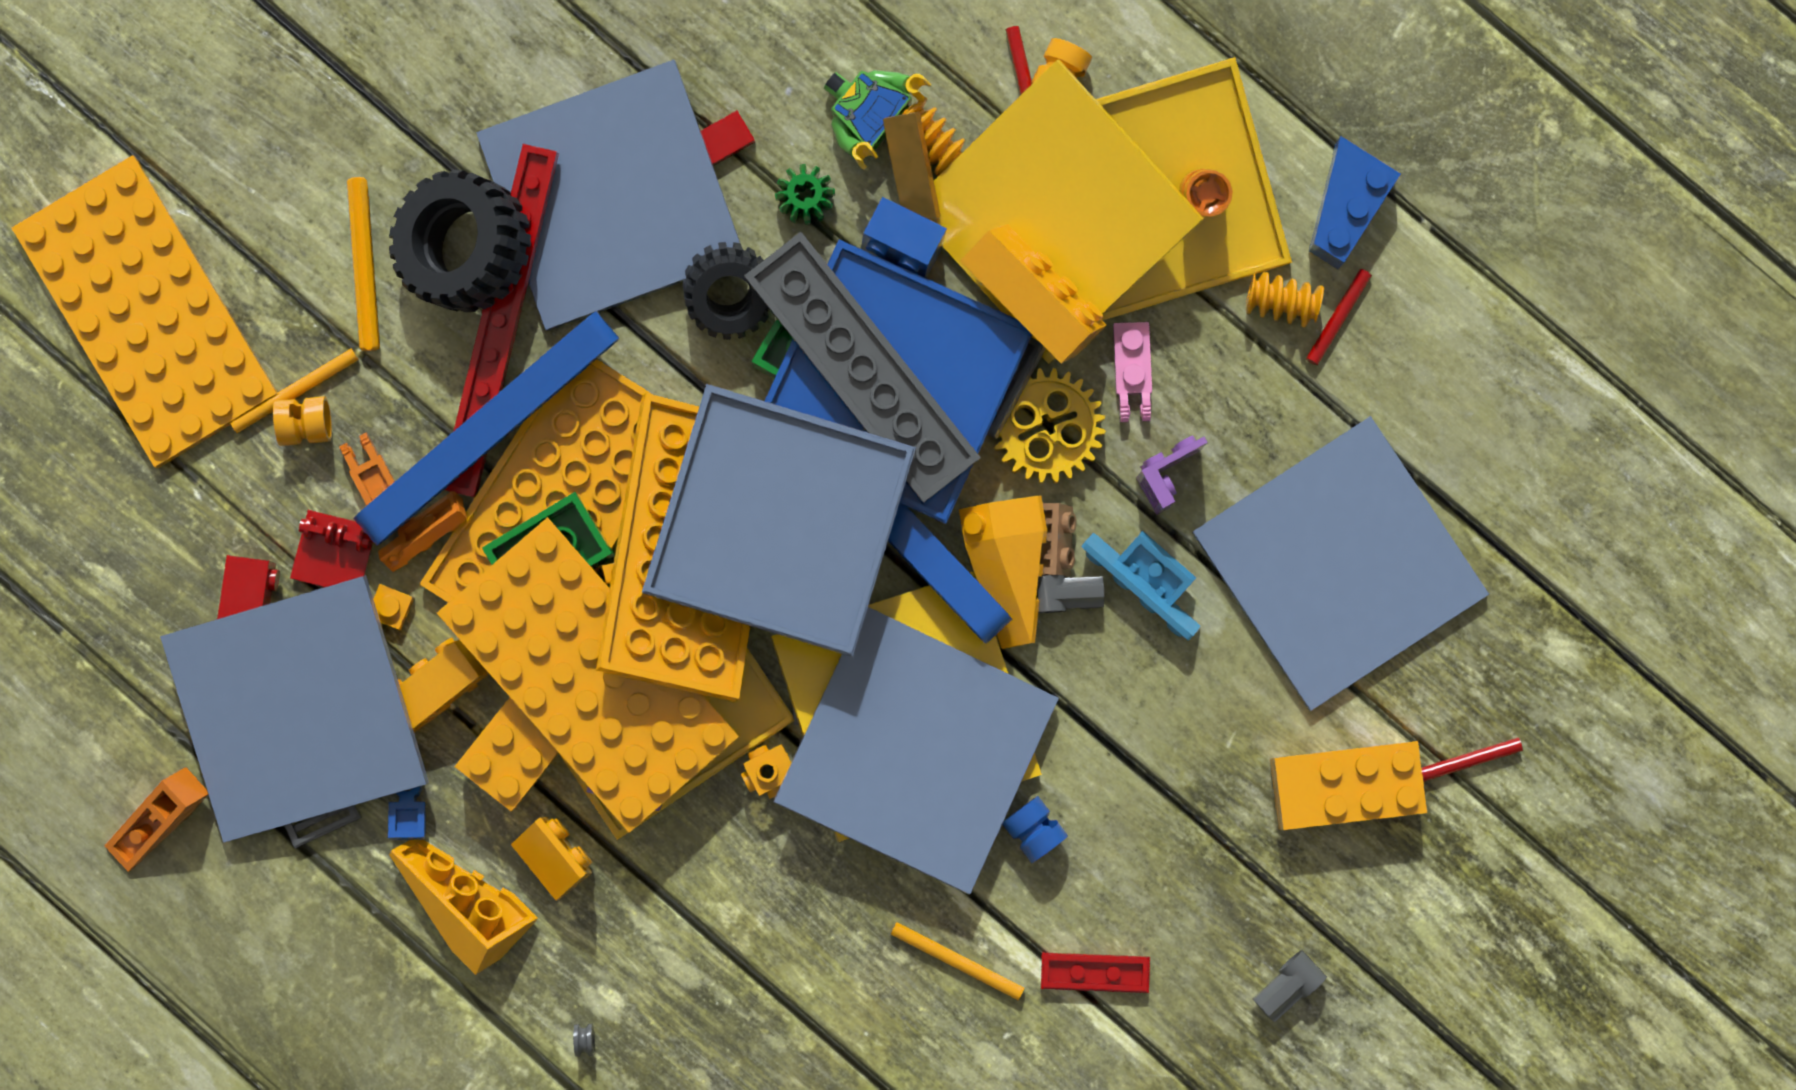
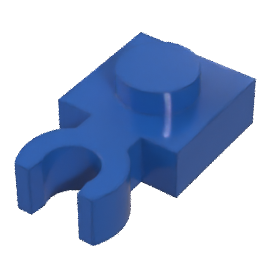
[388,786,426,840]

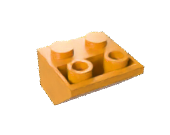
[511,817,593,901]

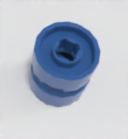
[1002,796,1068,864]

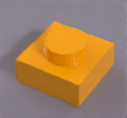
[373,584,414,630]

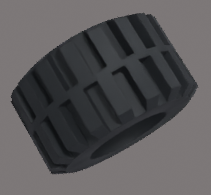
[683,242,769,340]

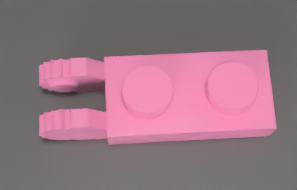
[1113,322,1152,422]

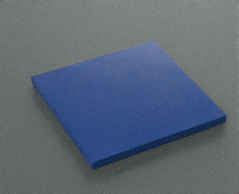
[765,239,1032,524]

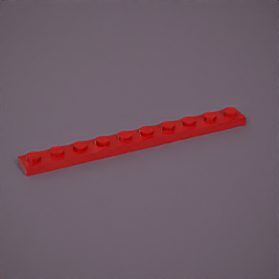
[445,144,559,498]

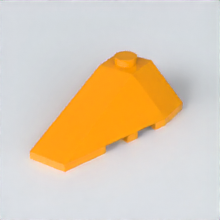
[959,496,1047,649]
[389,840,538,975]

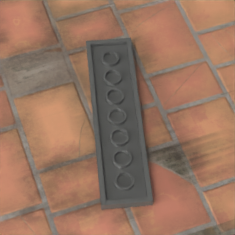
[744,232,981,504]

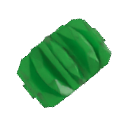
[775,164,835,225]

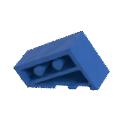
[1309,136,1401,270]

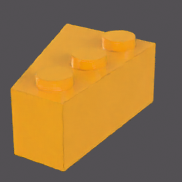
[398,637,489,733]

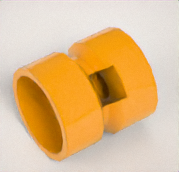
[1031,38,1092,85]
[273,396,332,446]

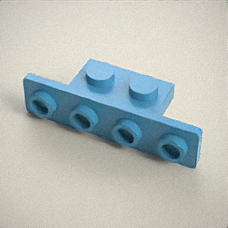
[1081,531,1200,640]

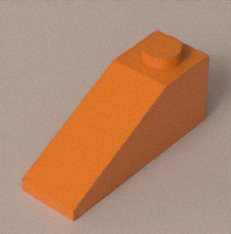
[105,767,209,872]

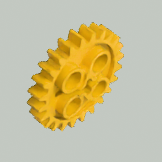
[994,368,1106,484]

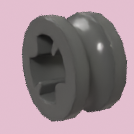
[573,1024,595,1057]

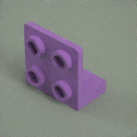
[1136,435,1208,515]

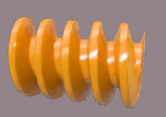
[902,96,965,176]
[1246,272,1324,328]

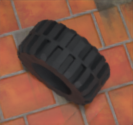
[389,170,531,313]

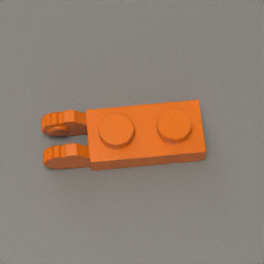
[339,432,415,524]

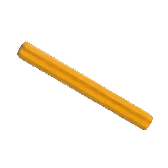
[347,177,380,351]

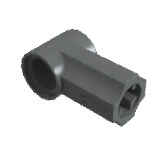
[1036,575,1104,613]
[1253,950,1327,1022]

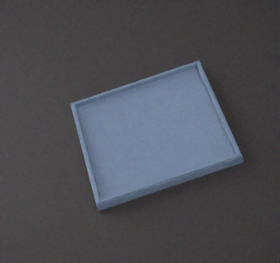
[476,60,741,331]
[642,384,916,657]
[1192,416,1489,711]
[160,575,429,843]
[773,607,1059,894]

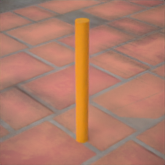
[230,348,359,433]
[890,922,1024,1000]

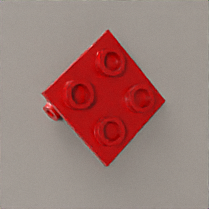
[290,510,373,587]

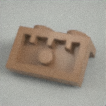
[1040,503,1077,577]

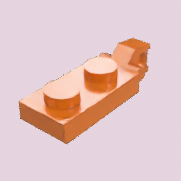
[378,491,467,572]

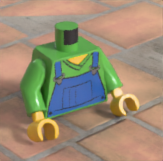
[823,70,931,170]

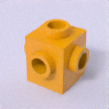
[741,744,791,799]

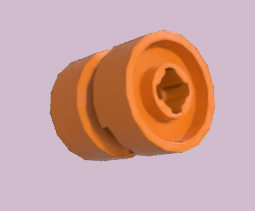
[1179,168,1233,217]

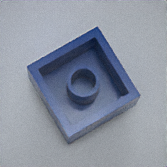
[861,197,947,279]

